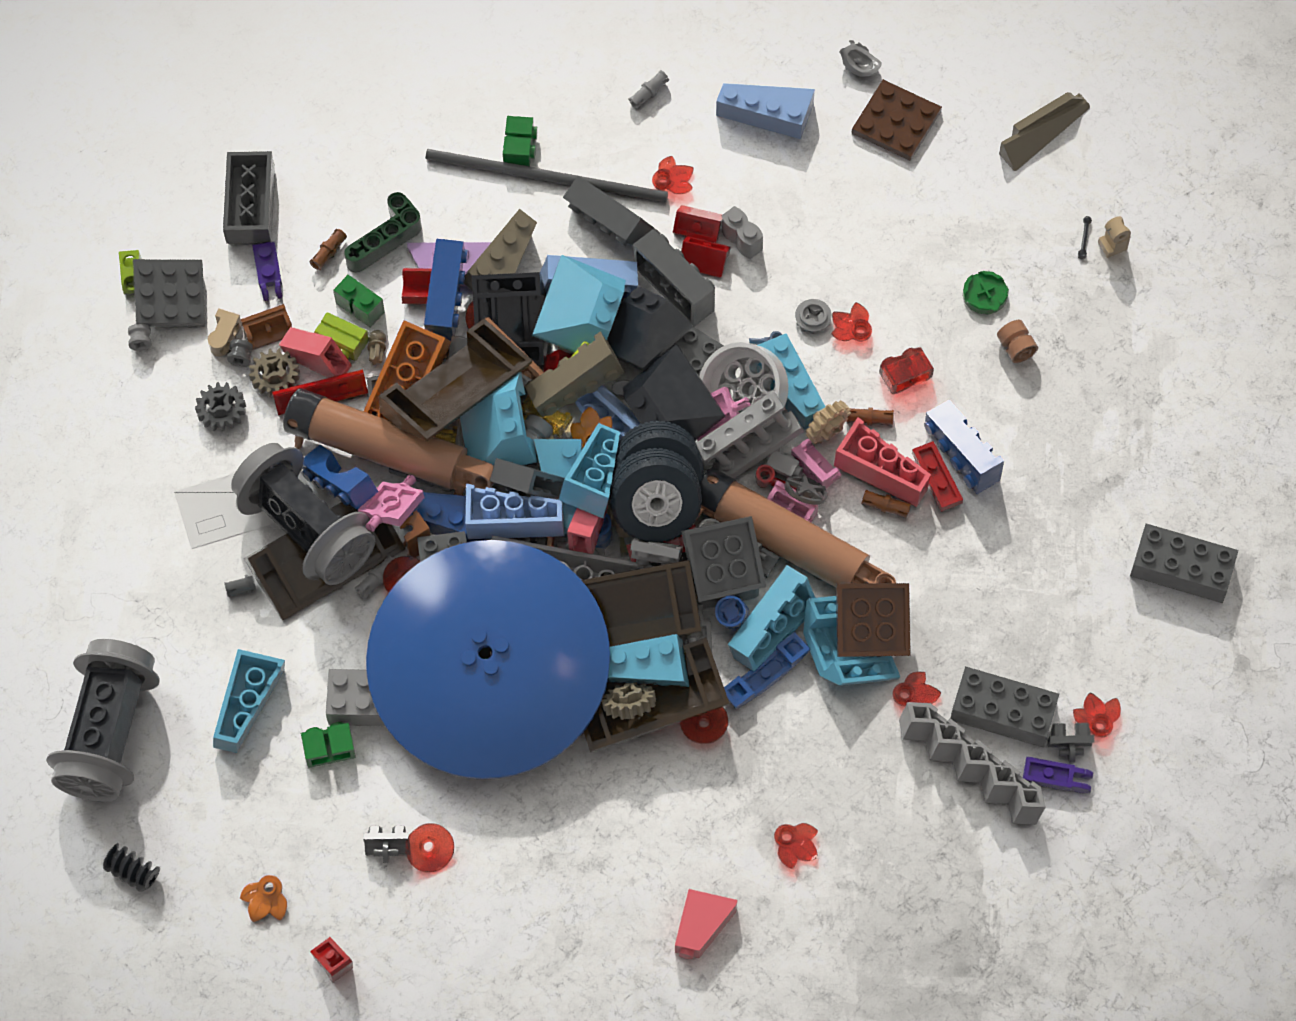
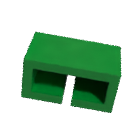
[502,115,538,167]
[333,274,385,328]
[300,722,356,768]

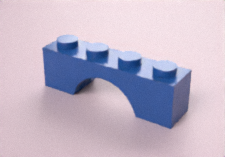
[301,444,379,510]

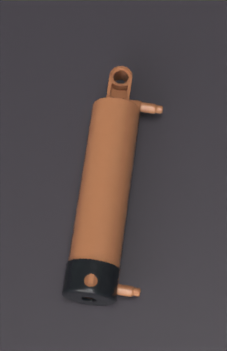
[283,388,494,496]
[696,467,896,587]

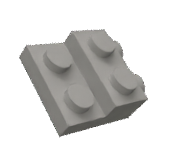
[630,538,684,566]

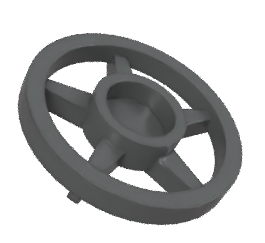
[784,475,828,505]

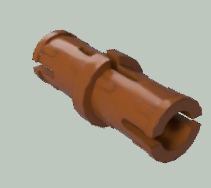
[309,228,347,270]
[846,407,894,426]
[861,490,911,518]

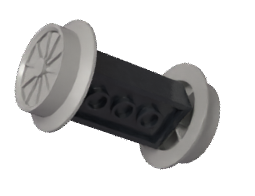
[231,443,375,585]
[46,639,160,802]

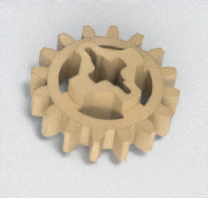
[806,400,851,444]

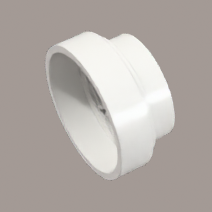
[699,342,788,433]

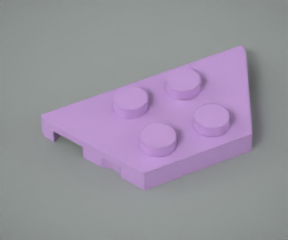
[407,242,491,286]

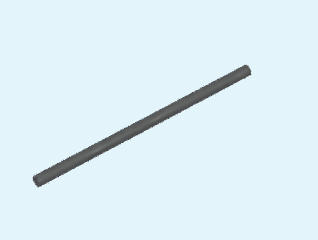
[425,148,669,203]

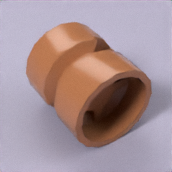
[997,319,1039,363]

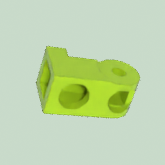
[118,250,142,295]

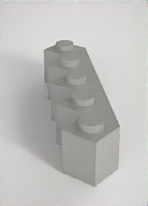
[899,702,1046,825]

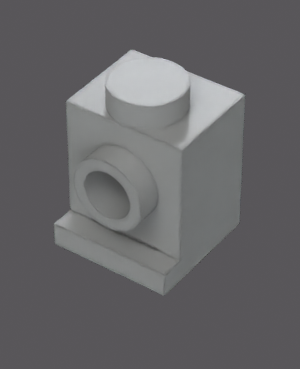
[766,448,803,482]

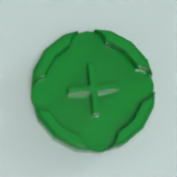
[962,271,1009,315]

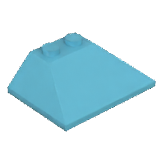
[532,255,626,353]
[460,372,537,466]
[803,596,900,686]

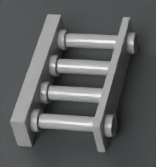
[696,390,804,479]

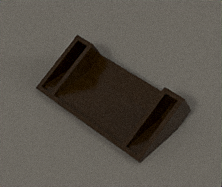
[379,318,532,442]
[244,502,406,621]
[581,560,704,647]
[584,637,730,753]

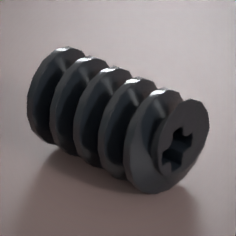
[103,843,161,892]

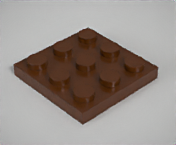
[851,79,942,161]
[836,583,911,657]

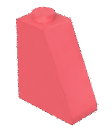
[279,327,352,378]
[567,502,608,554]
[675,889,738,959]

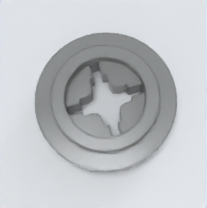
[795,299,832,334]

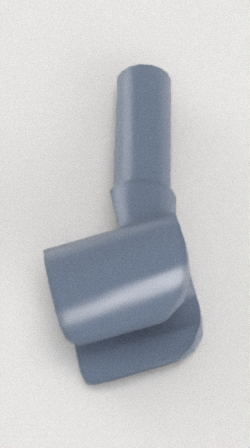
[749,331,782,343]

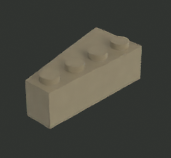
[464,208,537,291]
[525,331,624,418]

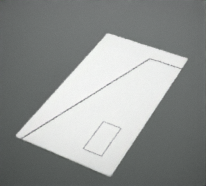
[174,469,308,548]

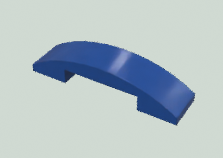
[724,632,810,709]

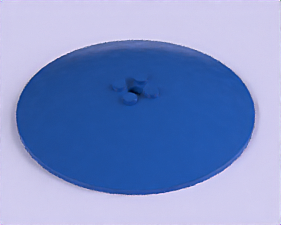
[366,540,610,779]

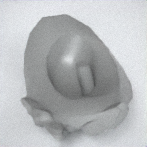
[839,40,882,77]

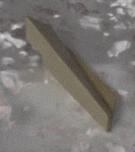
[999,92,1090,171]

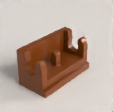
[241,304,292,350]
[400,510,431,561]

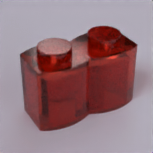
[879,347,934,394]

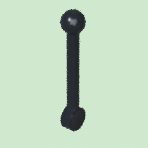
[1077,216,1092,259]

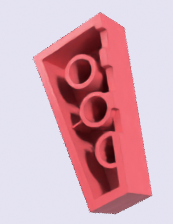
[834,417,931,507]

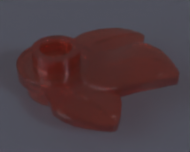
[652,156,694,194]
[831,302,872,342]
[892,671,941,706]
[1073,692,1121,738]
[774,823,818,869]

